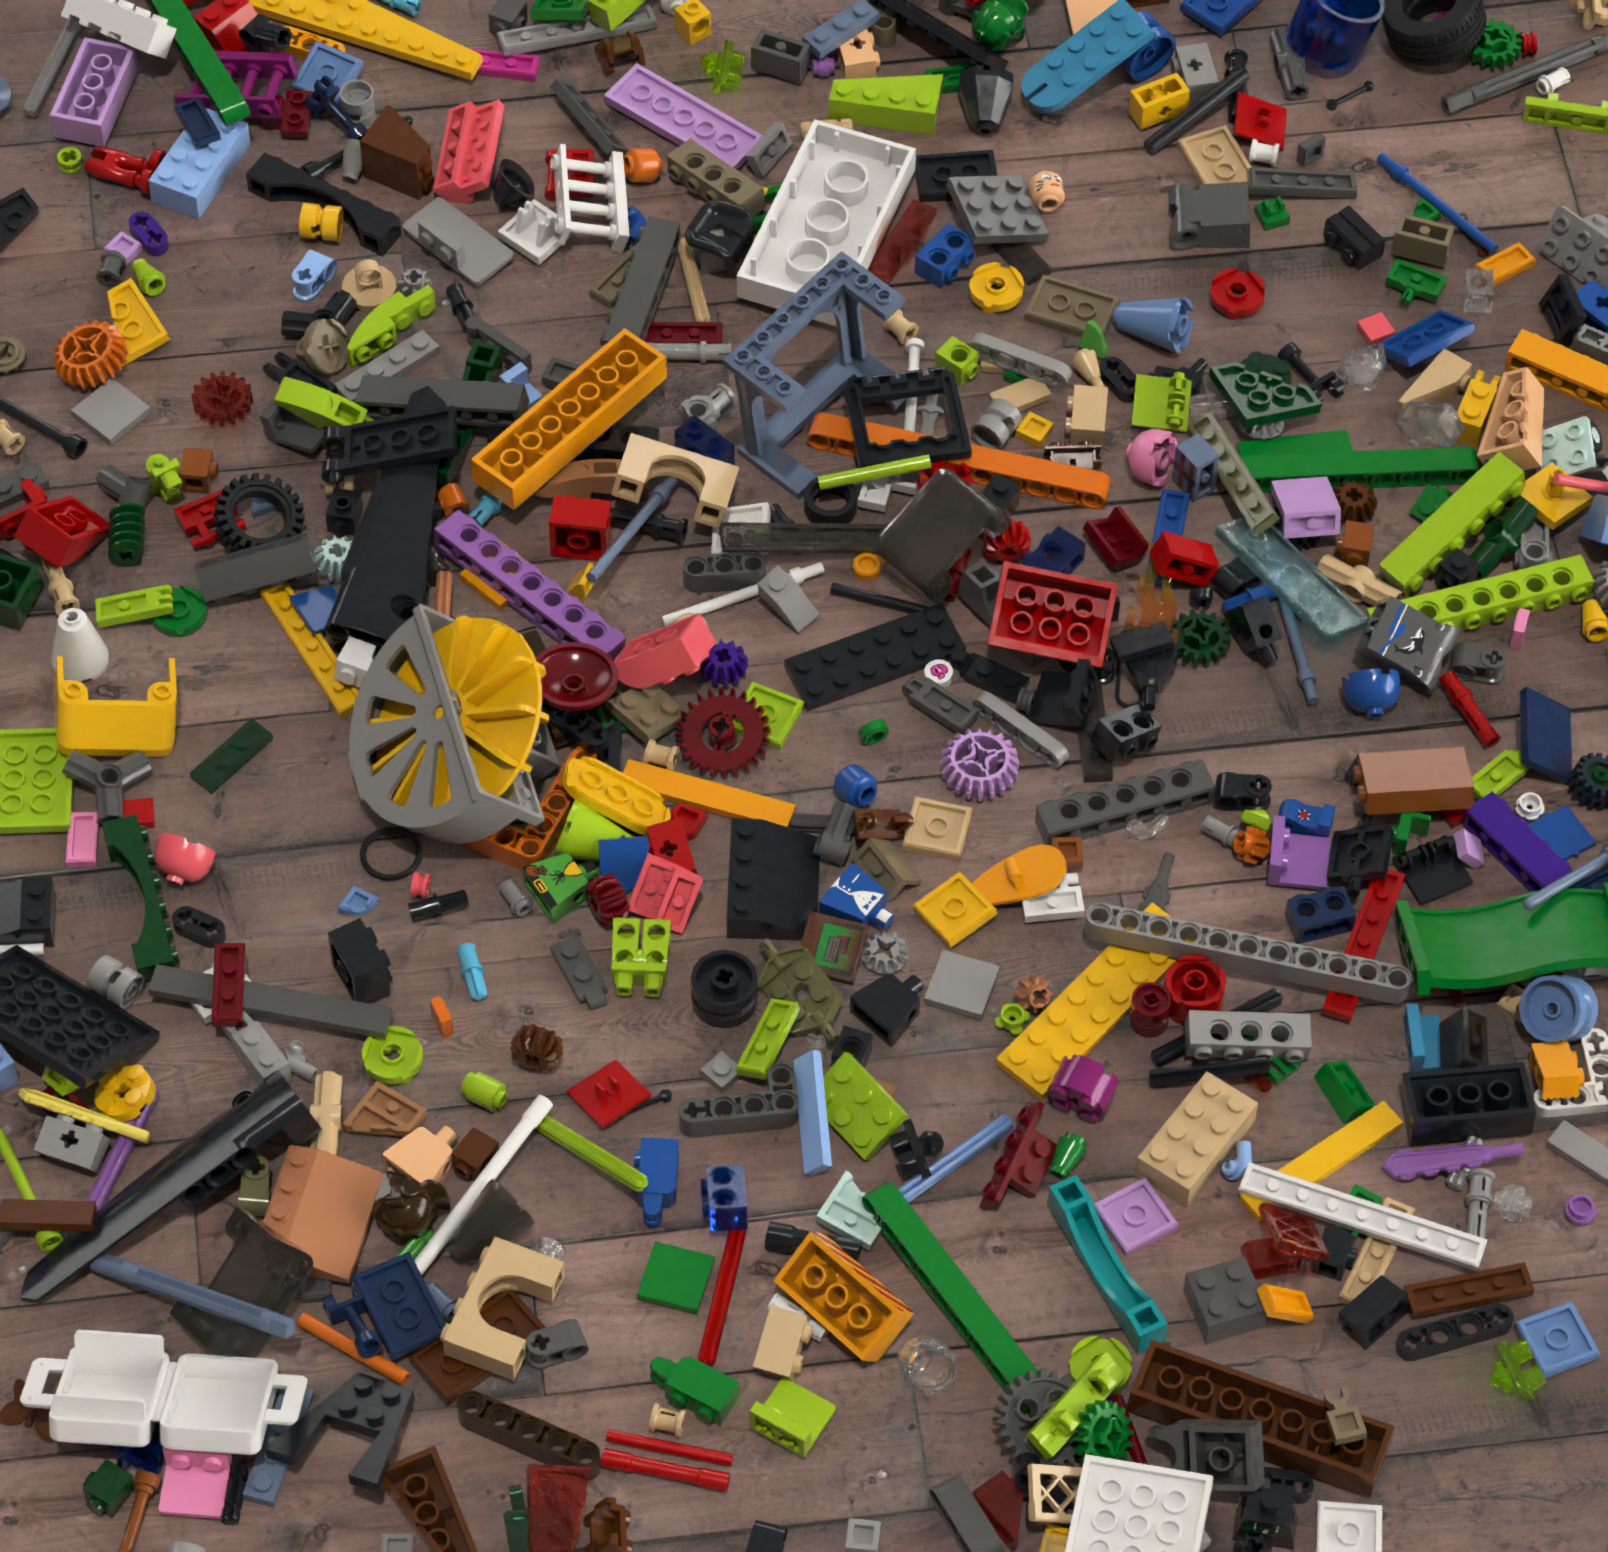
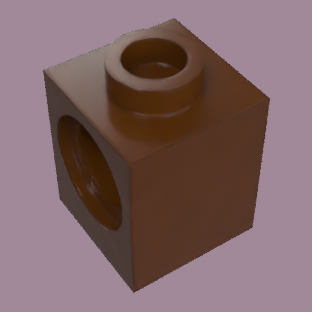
[451,1126,499,1181]

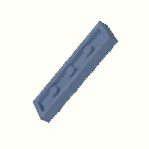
[243,1388,315,1508]

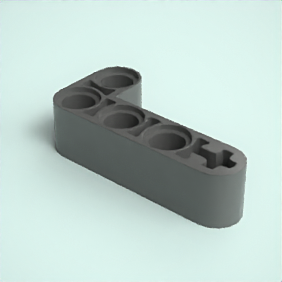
[679,1063,798,1138]

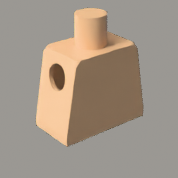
[382,1126,458,1184]

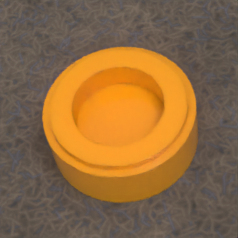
[853,553,881,582]

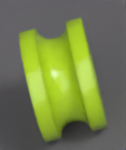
[57,147,83,174]

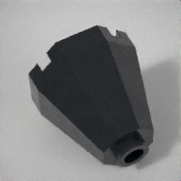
[959,65,1013,135]

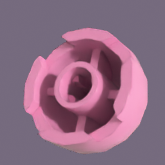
[1126,429,1178,487]

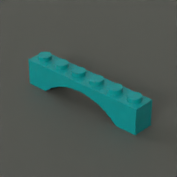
[1047,1174,1168,1354]

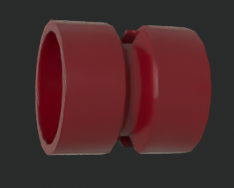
[1129,982,1171,1038]

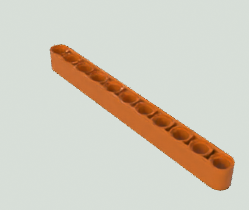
[807,412,1112,509]

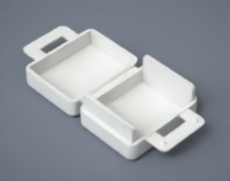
[20,1330,308,1455]

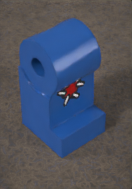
[1278,799,1336,838]

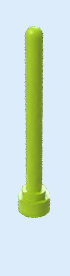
[0,1129,63,1252]

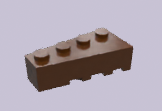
[380,1445,478,1552]

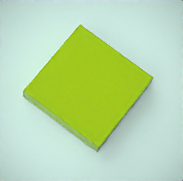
[733,681,805,750]

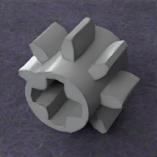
[397,268,432,298]

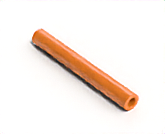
[297,1312,411,1386]

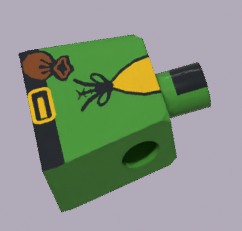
[522,853,599,924]

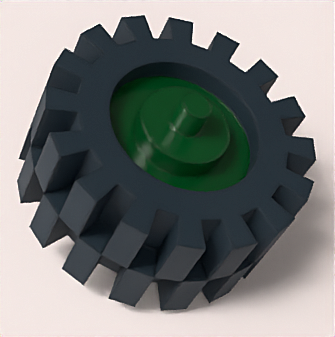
[1568,752,1608,809]

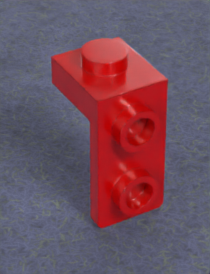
[0,478,47,541]

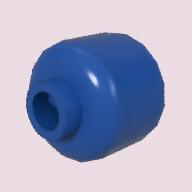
[834,764,877,808]

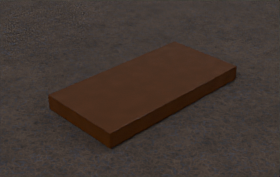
[409,1290,546,1407]

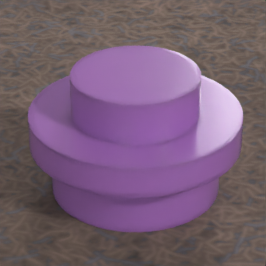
[1565,1194,1596,1225]

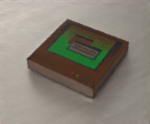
[801,911,869,984]

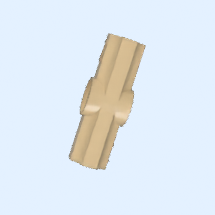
[1314,554,1402,607]
[310,1071,343,1156]

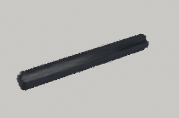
[1144,67,1249,154]
[1151,988,1283,1067]

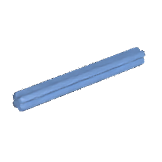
[897,1114,1014,1203]

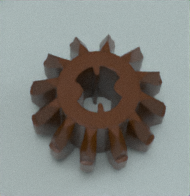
[1333,479,1377,525]
[510,1023,563,1073]

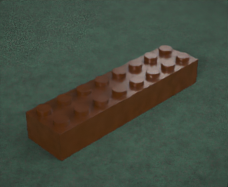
[1128,1340,1395,1497]

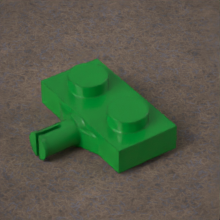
[1385,258,1448,307]

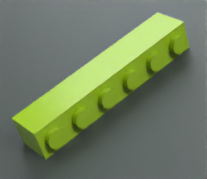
[1379,451,1525,598]

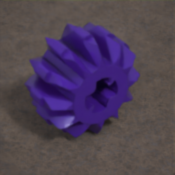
[699,639,748,689]

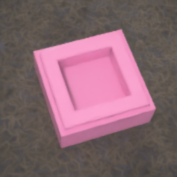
[1510,608,1530,649]

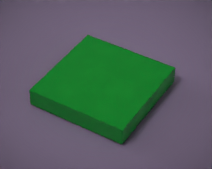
[637,1241,715,1315]

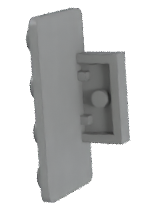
[402,197,514,286]
[1537,206,1608,290]

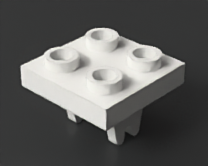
[498,199,575,265]

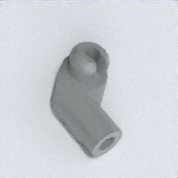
[285,1040,319,1082]

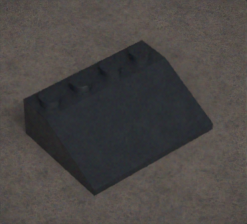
[726,818,820,941]

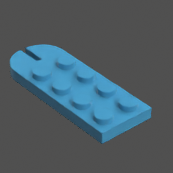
[1021,0,1156,114]

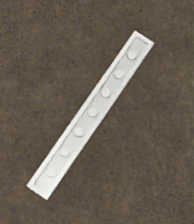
[1238,1162,1487,1271]

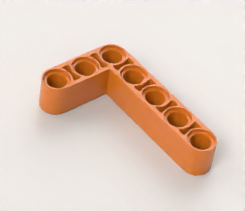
[465,746,597,871]

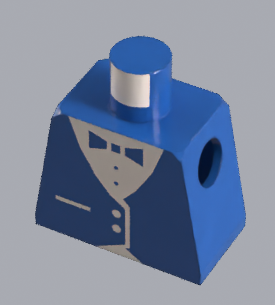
[819,863,894,930]

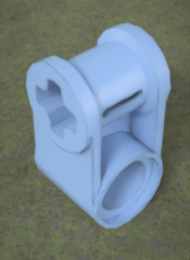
[292,249,337,302]

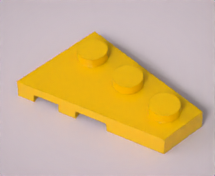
[107,278,170,367]

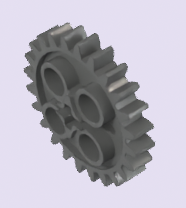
[993,1368,1083,1467]

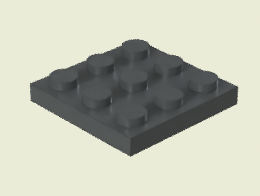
[946,175,1049,244]

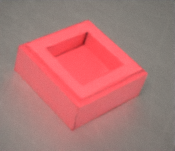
[1357,312,1395,347]

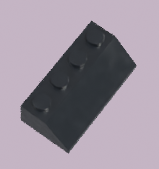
[1402,1062,1536,1144]

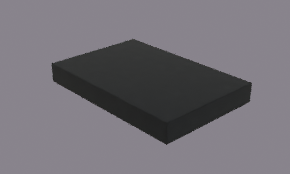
[914,150,997,203]

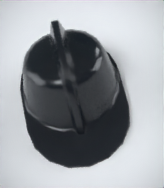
[491,159,534,207]

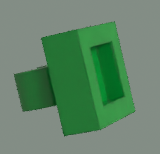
[1254,196,1290,231]

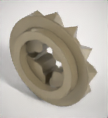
[0,336,26,375]

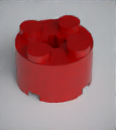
[1164,954,1226,1023]

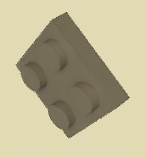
[606,684,689,744]

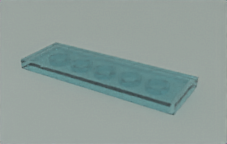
[1215,516,1370,644]

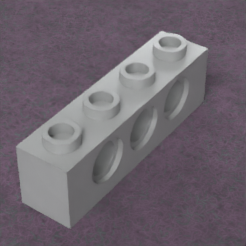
[1184,1010,1312,1063]

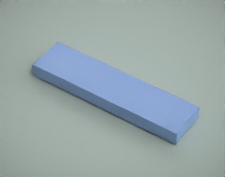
[793,1050,832,1177]

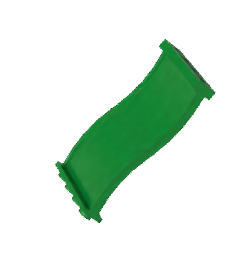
[1395,883,1608,995]

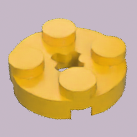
[969,262,1024,314]
[94,1064,156,1122]

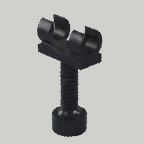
[1277,342,1346,406]

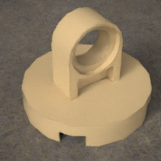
[342,259,397,313]

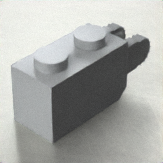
[222,1011,293,1086]

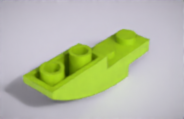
[347,285,436,368]
[272,377,374,429]

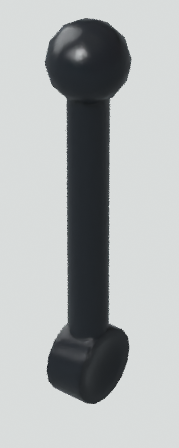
[1326,81,1374,111]
[617,1089,672,1120]

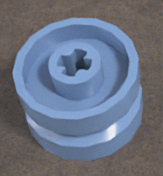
[1519,975,1599,1042]

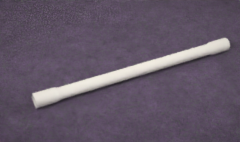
[414,1095,553,1275]

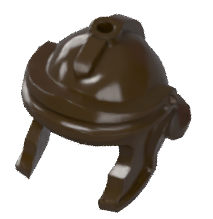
[374,1171,450,1239]

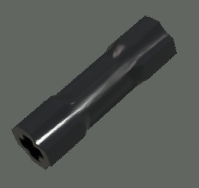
[765,1221,862,1262]

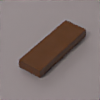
[0,1199,97,1232]

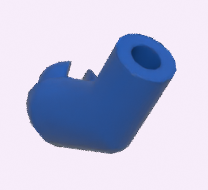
[627,206,646,245]

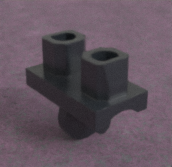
[890,1119,944,1178]

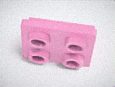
[158,1447,232,1519]

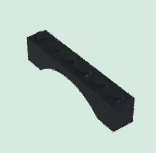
[246,152,401,257]

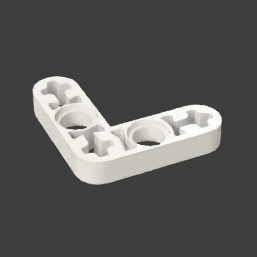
[1533,1028,1608,1118]

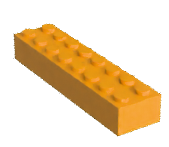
[471,328,667,510]

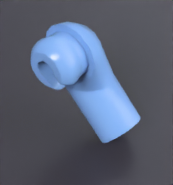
[1221,1140,1252,1180]

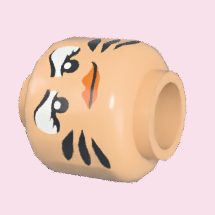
[1028,171,1065,212]

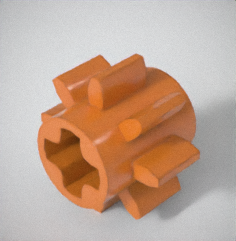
[1233,826,1270,865]

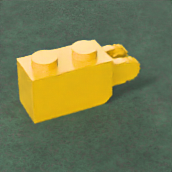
[1450,370,1501,448]

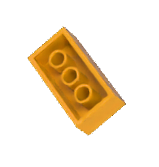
[773,1231,914,1362]

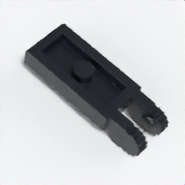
[262,352,338,394]

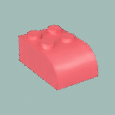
[614,613,716,688]

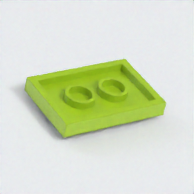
[823,1052,909,1161]

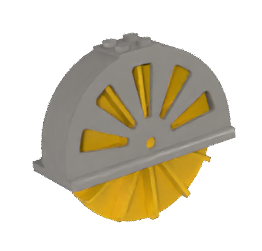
[347,604,560,844]

